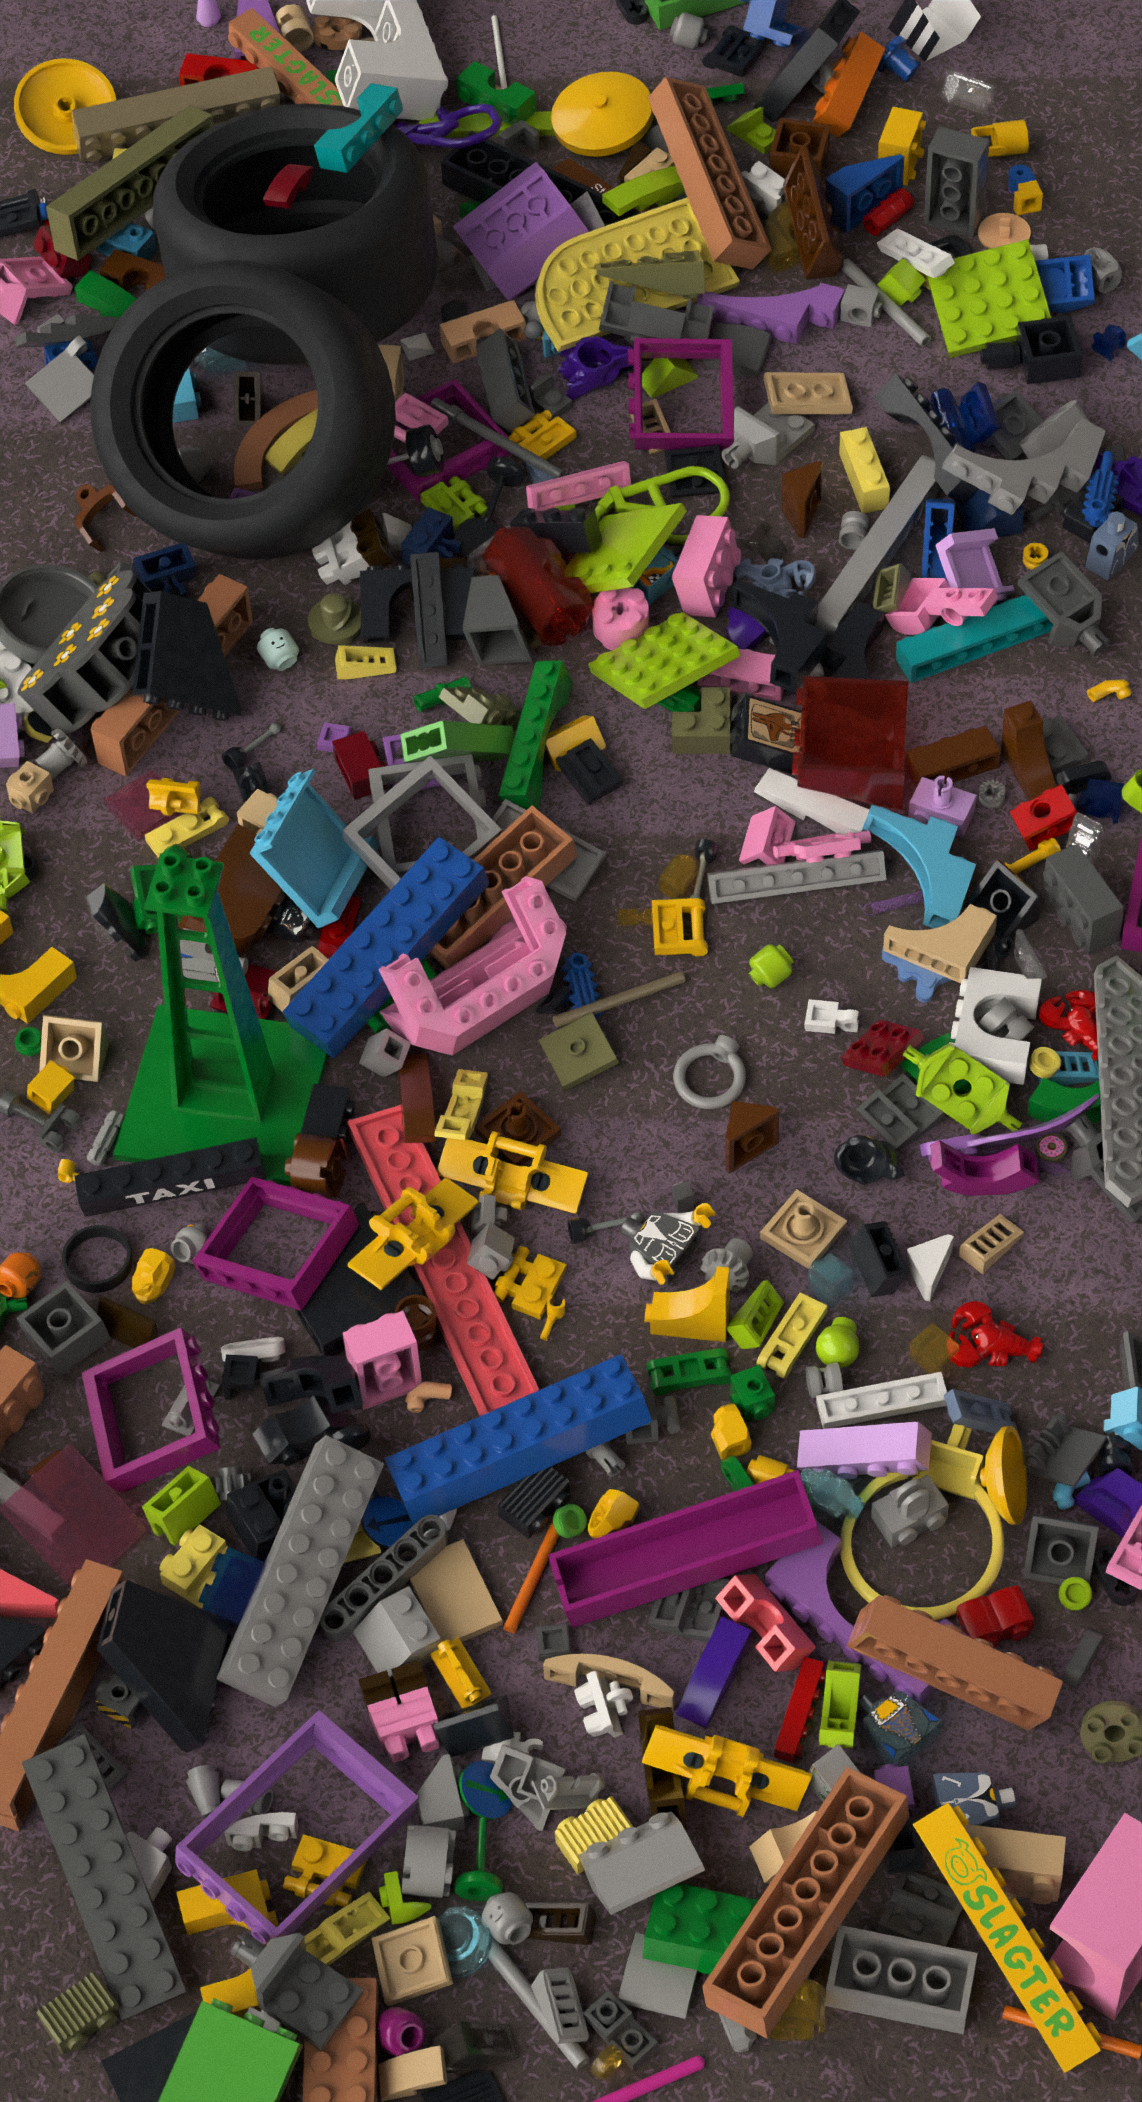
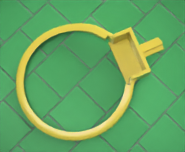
[840,1424,1004,1621]

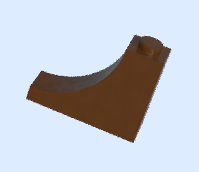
[1001,700,1057,801]

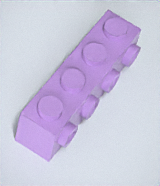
[797,1422,932,1481]

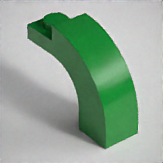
[1028,1077,1101,1123]

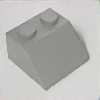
[353,1586,441,1682]

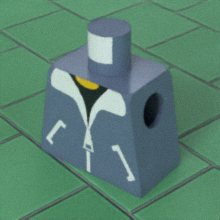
[1085,512,1139,581]
[932,1772,1016,1828]

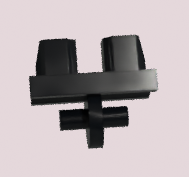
[232,762,272,804]

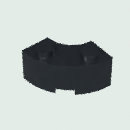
[253,1396,350,1466]

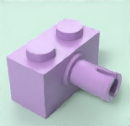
[908,776,977,838]

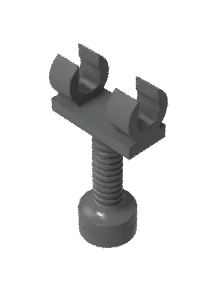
[0,1090,82,1153]

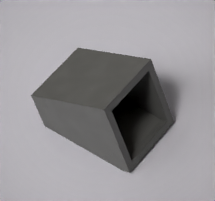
[462,575,533,665]

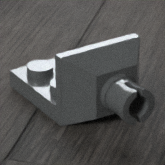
[1017,551,1111,657]
[1065,1112,1142,1223]
[231,1931,364,2051]

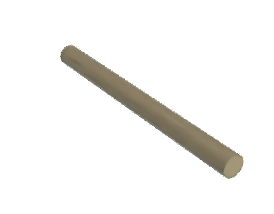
[553,971,686,1028]

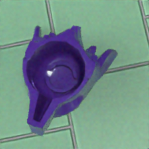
[558,336,633,400]

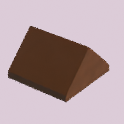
[782,461,823,538]
[725,1101,779,1174]

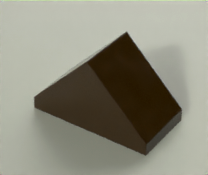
[234,371,265,426]

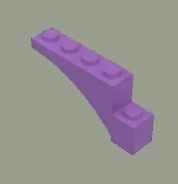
[697,282,845,344]

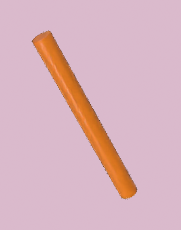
[503,1520,560,1634]
[1002,2005,1142,2059]

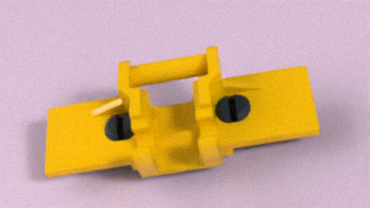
[437,1131,589,1214]
[348,1177,479,1290]
[642,1725,812,1817]

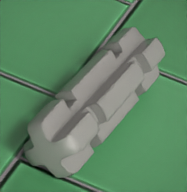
[87,1110,124,1166]

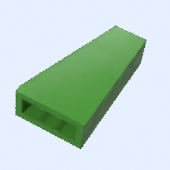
[400,720,514,763]

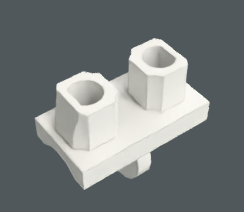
[574,1671,633,1738]

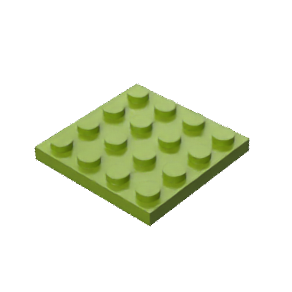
[926,239,1051,358]
[588,612,741,709]

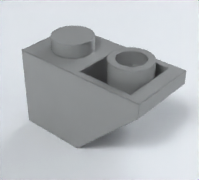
[417,1754,470,1831]

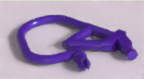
[396,104,502,149]

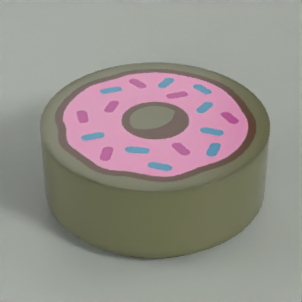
[1036,1133,1067,1165]

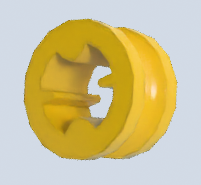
[1023,543,1048,570]

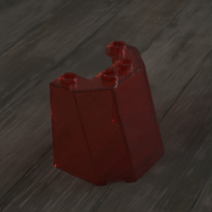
[792,676,909,810]

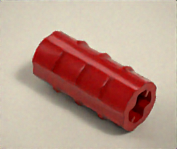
[862,188,914,236]

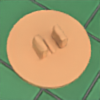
[978,213,1031,249]

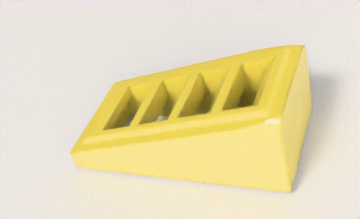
[335,645,397,680]

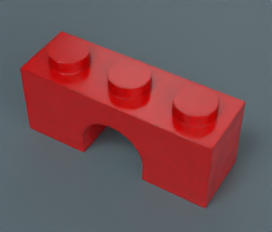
[179,53,259,86]

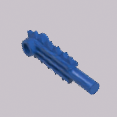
[1082,451,1119,527]
[561,952,604,1020]

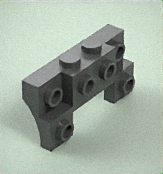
[599,281,714,345]

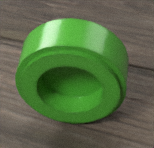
[553,1504,587,1538]

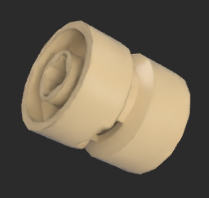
[275,4,314,52]

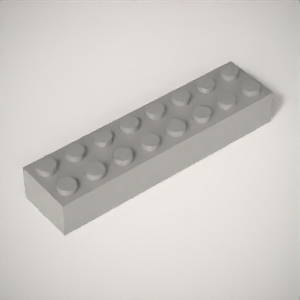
[216,1435,384,1707]

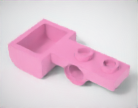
[885,578,998,635]

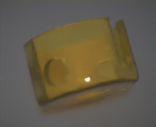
[768,1979,825,2041]

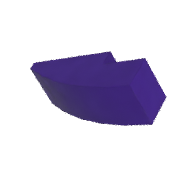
[676,1617,752,1729]

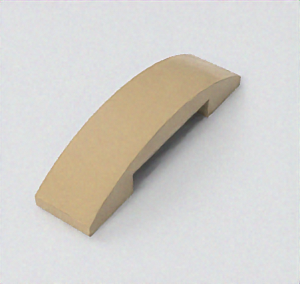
[543,1654,675,1711]

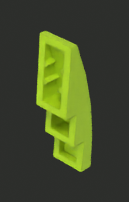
[602,166,685,216]

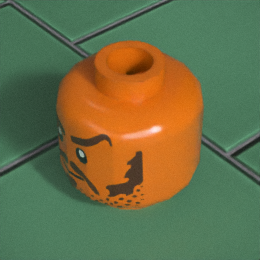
[0,1252,42,1298]

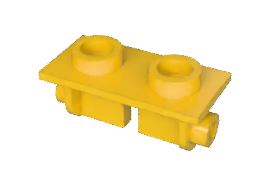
[430,1637,492,1708]

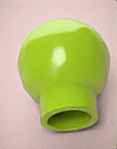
[816,1317,859,1369]

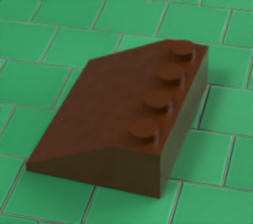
[783,146,843,280]

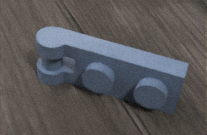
[944,1389,1018,1434]

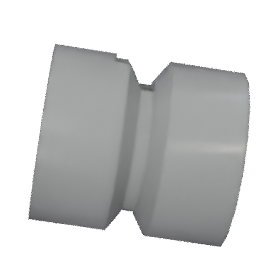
[977,997,1035,1041]

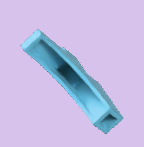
[862,804,976,929]

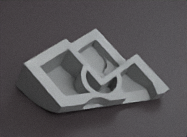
[490,1744,566,1831]

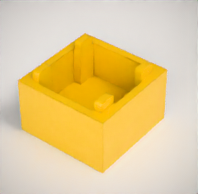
[878,107,926,186]

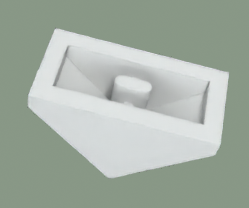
[906,1234,954,1302]

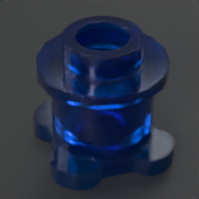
[1091,324,1127,361]

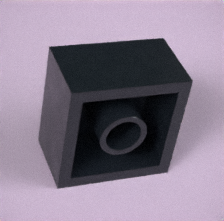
[1016,316,1082,384]

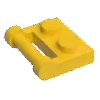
[652,898,708,956]

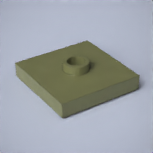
[539,1012,619,1091]

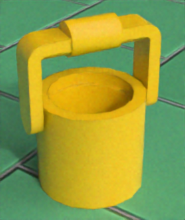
[971,119,1029,157]

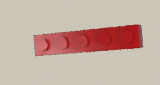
[774,1657,826,1763]

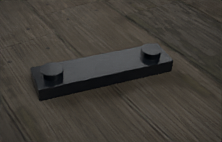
[410,552,449,668]

